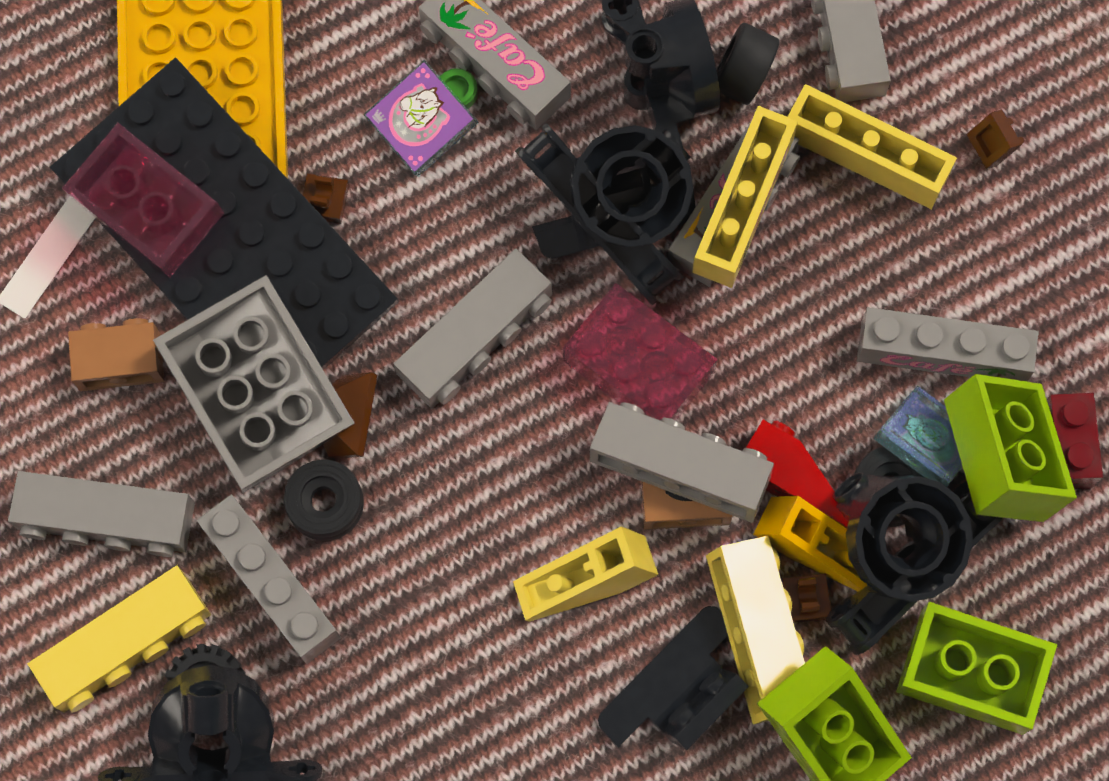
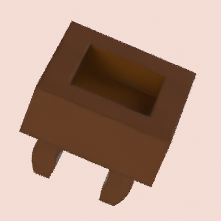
[966,110,1025,169]
[303,173,349,224]
[781,573,831,623]

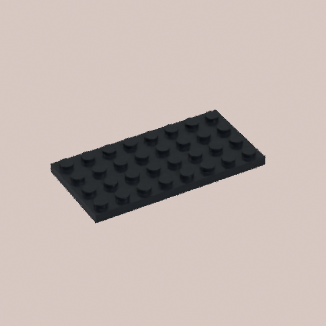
[50,57,399,370]

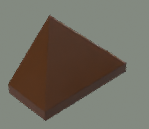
[323,372,378,459]

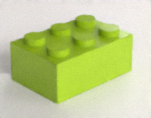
[944,374,1077,522]
[896,602,1057,735]
[757,646,912,781]

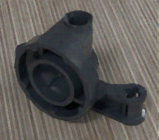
[602,0,720,183]
[515,123,693,305]
[826,472,1003,655]
[98,665,322,781]

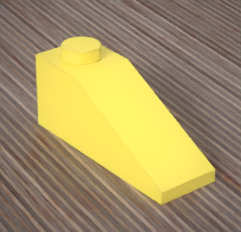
[513,526,658,622]

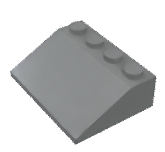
[153,275,355,493]

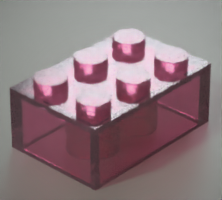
[62,123,224,278]
[563,283,718,421]

